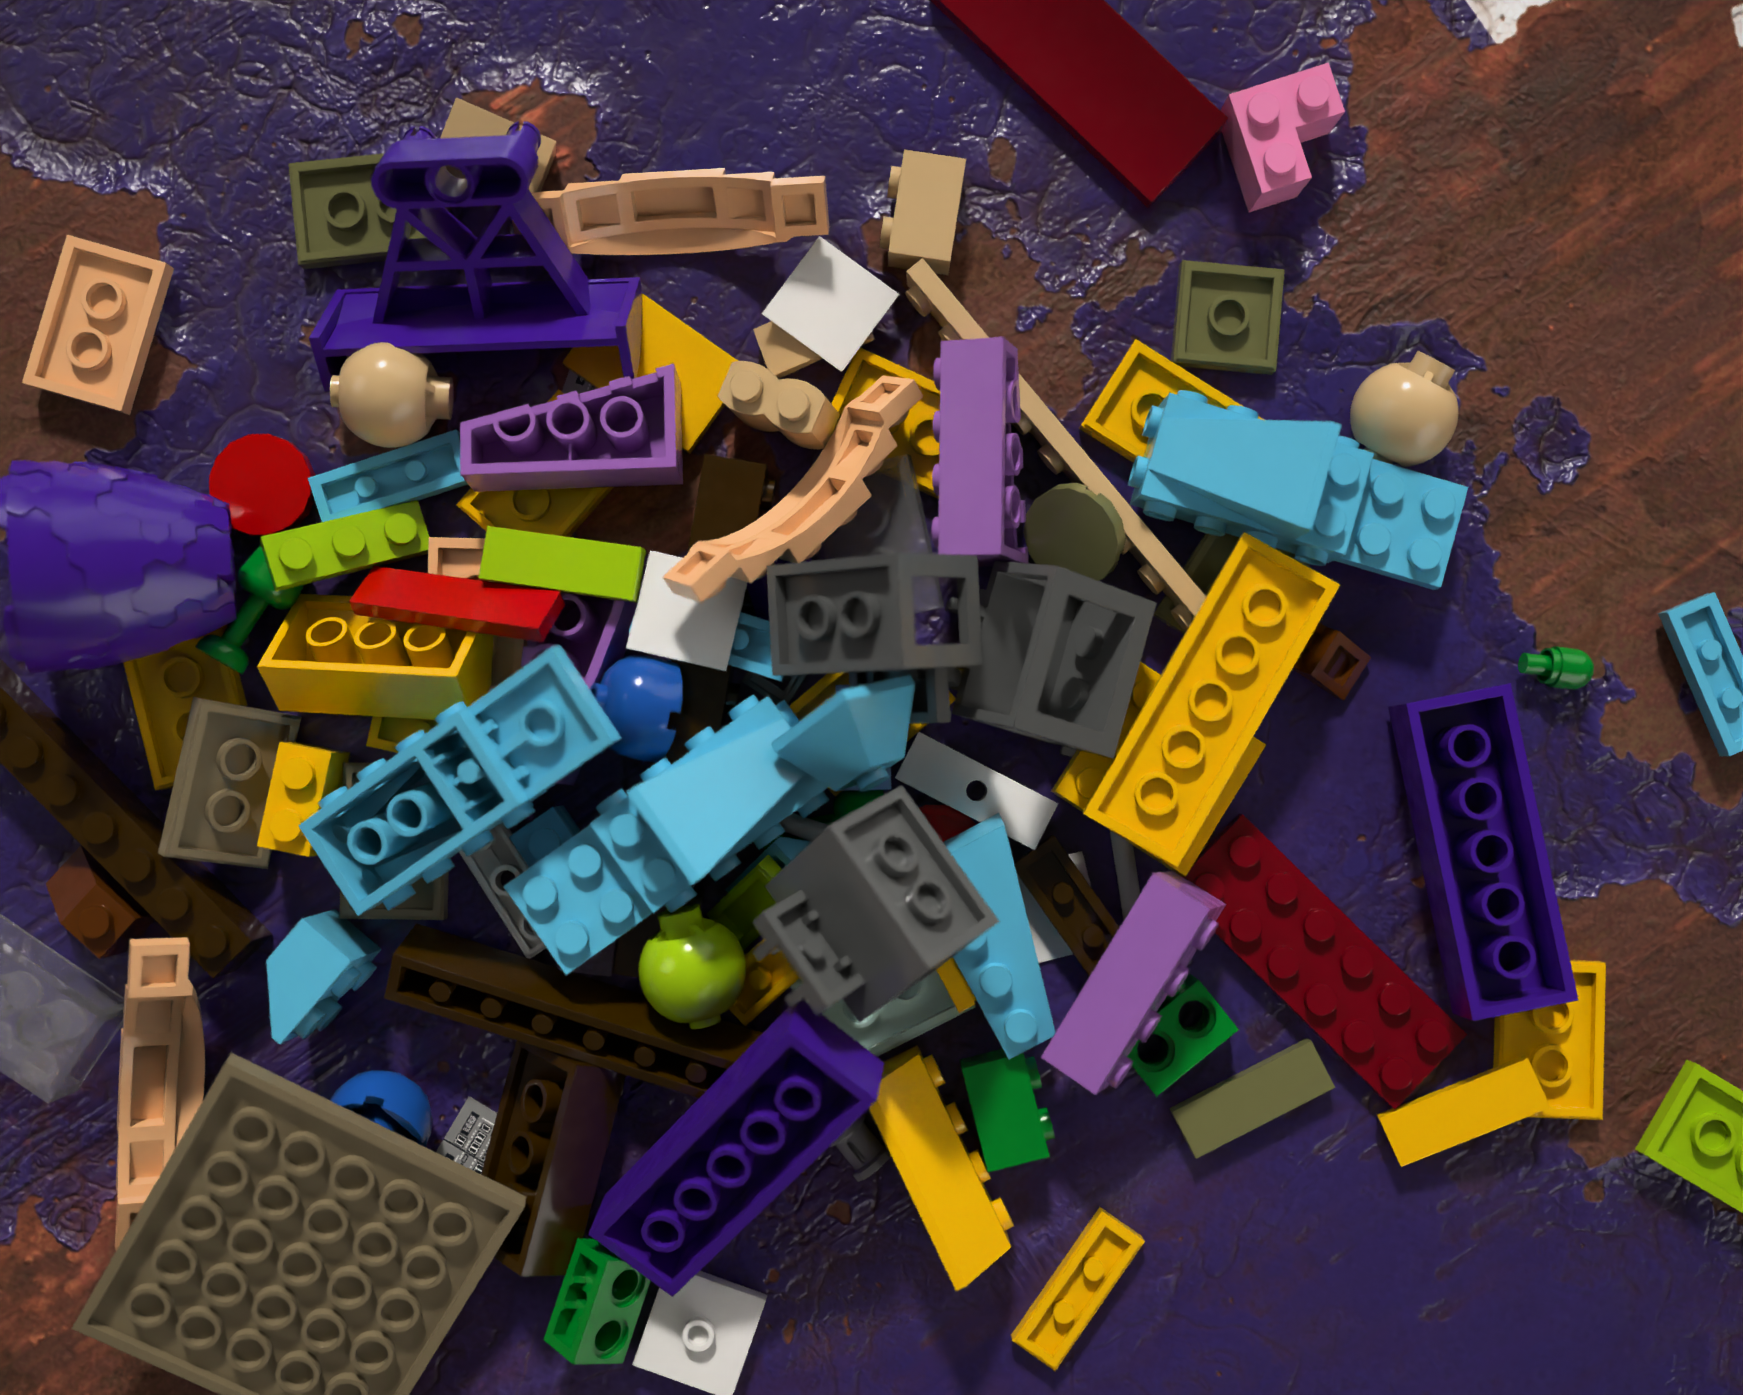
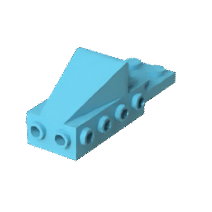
[1128,390,1468,590]
[298,645,621,916]
[503,695,829,975]

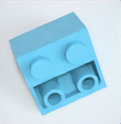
[266,909,382,1045]

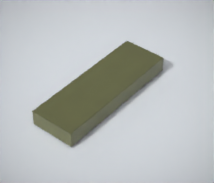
[1169,1038,1335,1159]

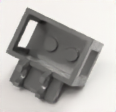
[767,553,983,724]
[945,561,1156,758]
[752,785,1000,1023]

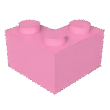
[1220,62,1345,212]

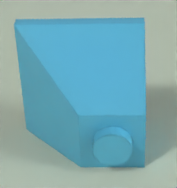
[771,675,915,792]

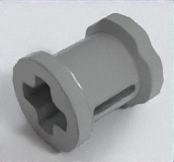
[829,1113,891,1182]

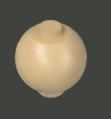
[330,342,454,448]
[1350,351,1459,467]

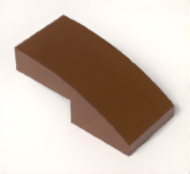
[1292,621,1371,701]

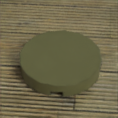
[1023,483,1126,581]

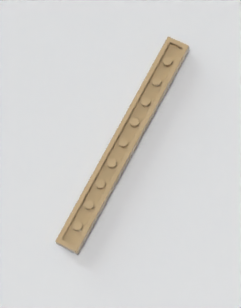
[905,258,1206,631]

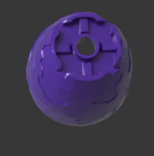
[0,460,237,673]

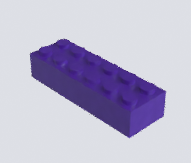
[1388,683,1579,1021]
[588,999,884,1297]

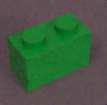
[959,1049,1055,1172]

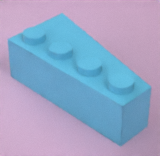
[943,813,1056,1059]

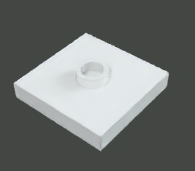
[632,1271,767,1395]

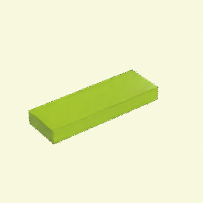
[478,526,646,603]

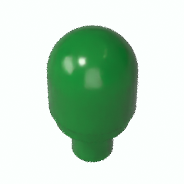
[1518,646,1594,690]

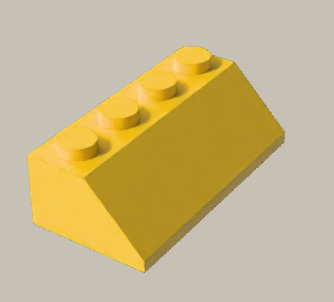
[257,594,493,720]
[869,1045,1014,1291]

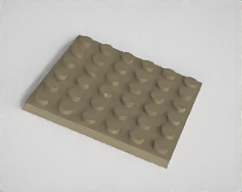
[71,1053,526,1395]

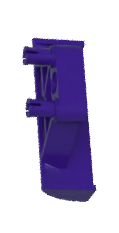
[309,121,642,392]

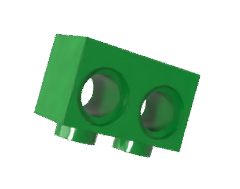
[1127,973,1239,1096]
[544,1238,650,1365]

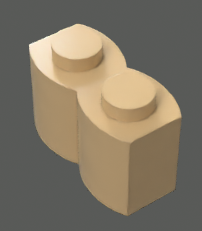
[718,361,840,449]

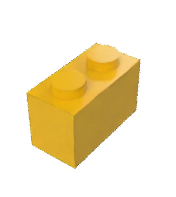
[257,742,350,857]

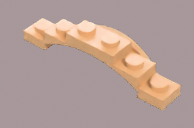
[512,168,830,255]
[662,375,923,603]
[115,937,205,1251]

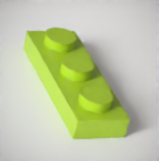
[260,500,429,592]

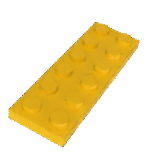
[1082,532,1340,867]

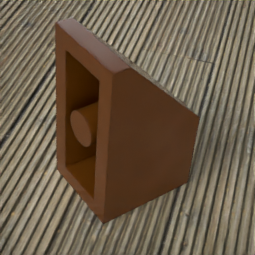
[46,845,155,959]

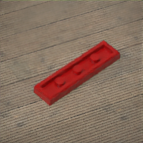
[349,566,565,642]

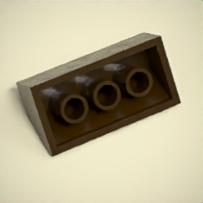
[481,1040,626,1277]

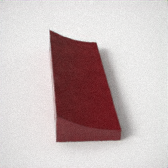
[930,0,1228,208]

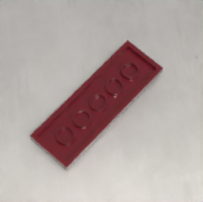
[1182,814,1467,1109]

